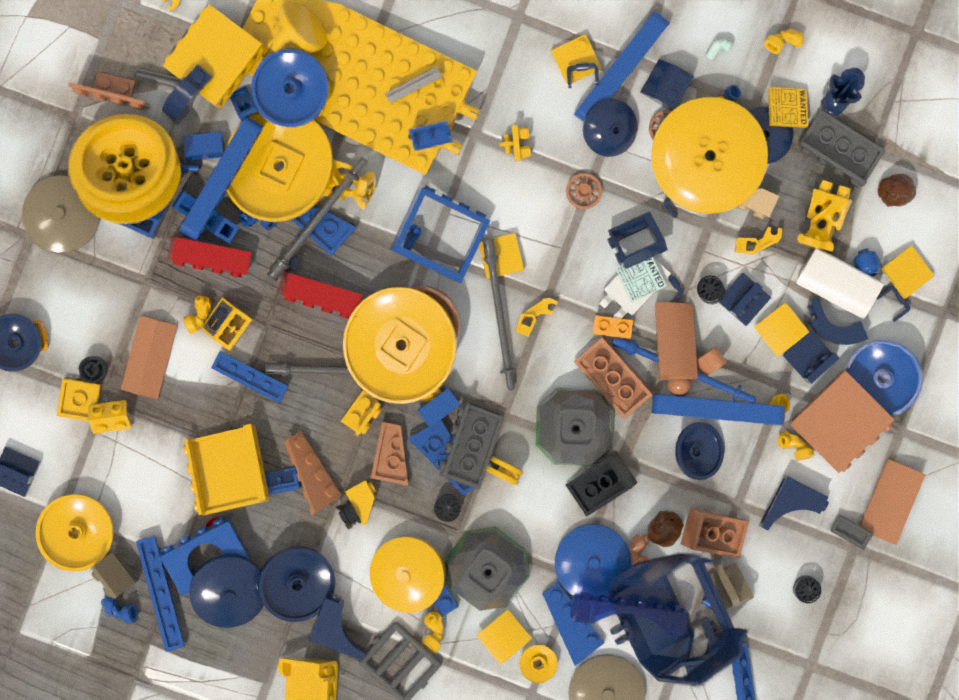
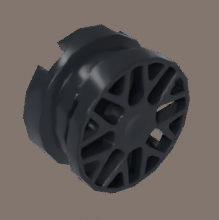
[697,275,725,305]
[78,356,108,383]
[434,494,461,522]
[336,500,362,530]
[793,575,822,604]

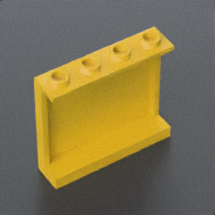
[163,4,267,110]
[183,424,270,516]

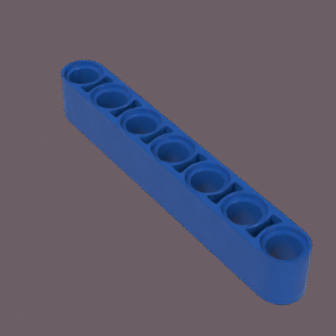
[573,11,670,122]
[179,116,264,241]
[651,394,786,426]

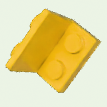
[341,390,382,436]

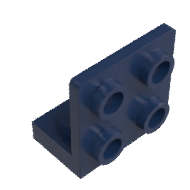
[783,330,840,384]

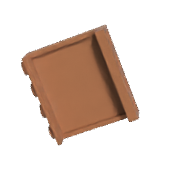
[789,369,894,473]

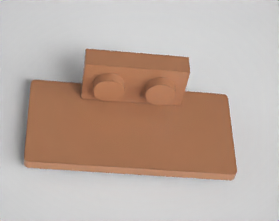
[68,72,150,111]

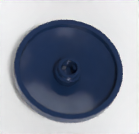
[258,546,335,622]
[189,554,264,628]

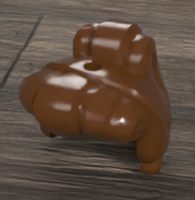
[877,174,916,207]
[648,511,684,547]

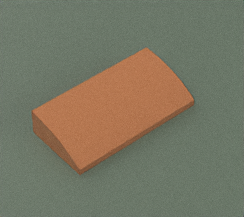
[655,302,698,380]
[574,335,654,419]
[860,459,926,545]

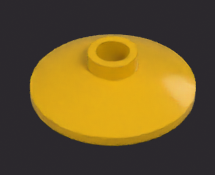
[519,645,558,683]

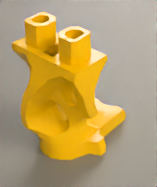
[323,159,376,209]
[797,180,852,251]

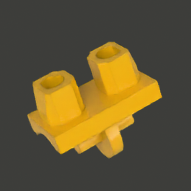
[499,125,531,162]

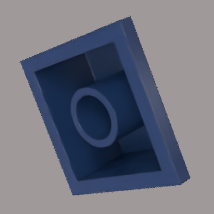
[640,59,694,111]

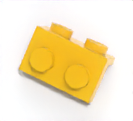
[88,400,131,434]

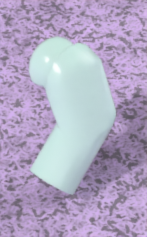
[705,38,733,60]

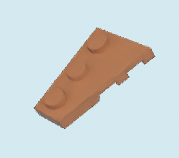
[371,422,408,486]

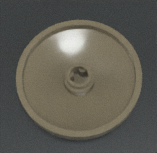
[22,175,100,253]
[569,655,645,700]

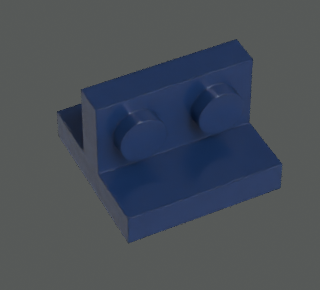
[718,272,772,326]
[0,446,41,497]

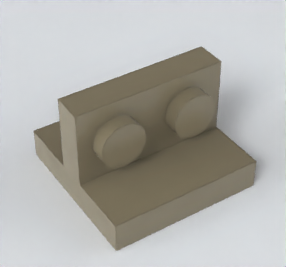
[710,563,754,611]

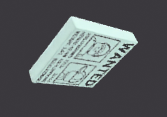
[615,257,667,303]

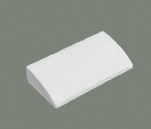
[796,248,884,319]

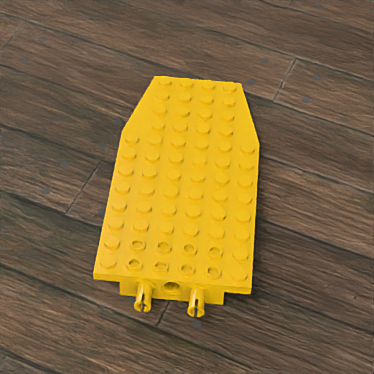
[243,0,481,176]

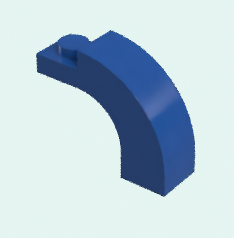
[172,190,240,243]

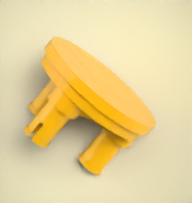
[268,0,327,54]

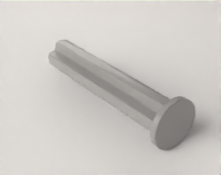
[386,65,442,103]

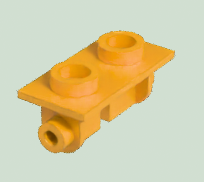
[593,315,633,339]

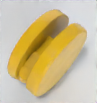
[486,456,524,486]

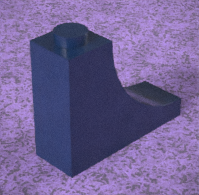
[759,475,829,531]
[309,593,365,661]

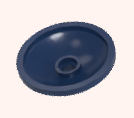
[583,99,638,157]
[749,107,793,164]
[0,314,42,372]
[675,422,724,480]

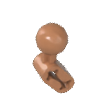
[667,346,727,396]

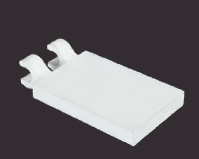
[599,257,671,318]

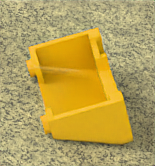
[278,657,338,700]

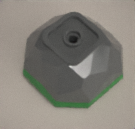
[535,388,613,466]
[446,527,530,611]

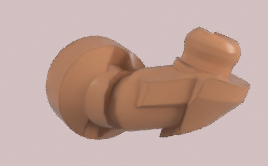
[629,534,649,566]

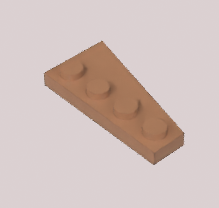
[284,431,342,515]

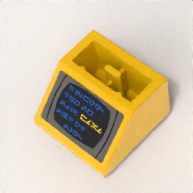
[200,297,254,351]

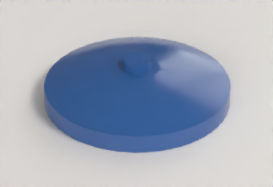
[251,49,329,128]
[846,340,923,416]
[555,524,631,601]

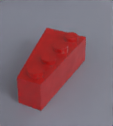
[167,237,251,278]
[277,272,363,319]

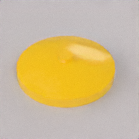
[36,494,114,572]
[370,536,446,613]

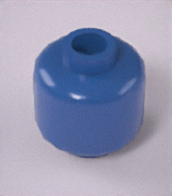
[854,248,882,277]

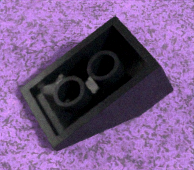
[566,451,638,517]

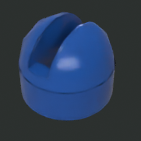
[724,85,741,101]

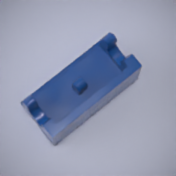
[409,121,453,151]
[183,131,225,162]
[417,387,461,427]
[265,467,301,495]

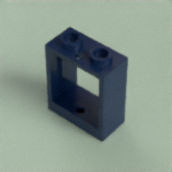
[607,211,668,269]

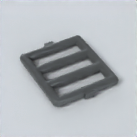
[359,621,442,700]

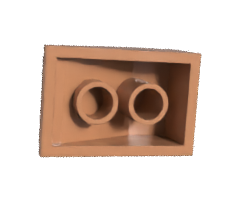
[681,507,749,558]

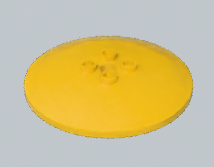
[651,97,768,214]
[224,112,333,222]
[343,287,457,404]

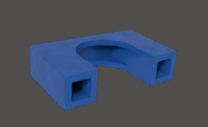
[160,517,250,596]

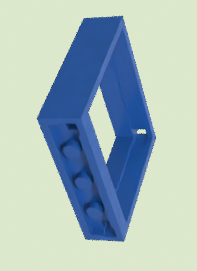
[389,186,490,283]

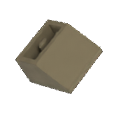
[91,550,138,599]

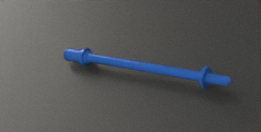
[612,337,756,403]

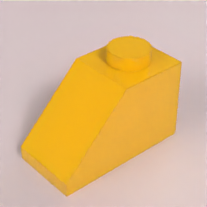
[345,480,377,525]

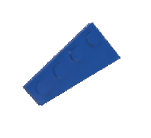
[291,205,357,256]
[408,420,475,495]
[542,582,605,666]

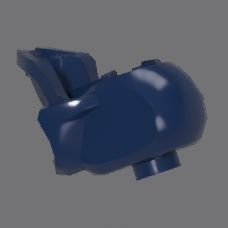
[821,68,865,116]

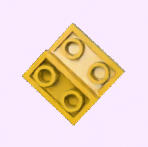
[754,302,810,357]
[476,609,532,665]

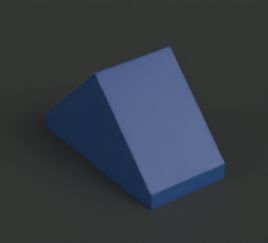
[230,86,259,121]

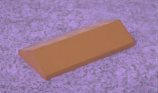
[121,315,178,399]

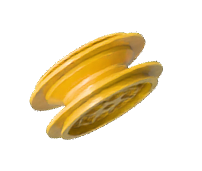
[69,114,181,224]

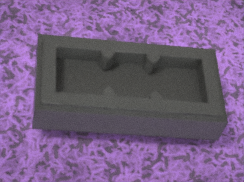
[830,514,873,550]

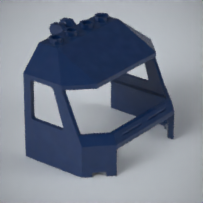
[608,553,748,687]

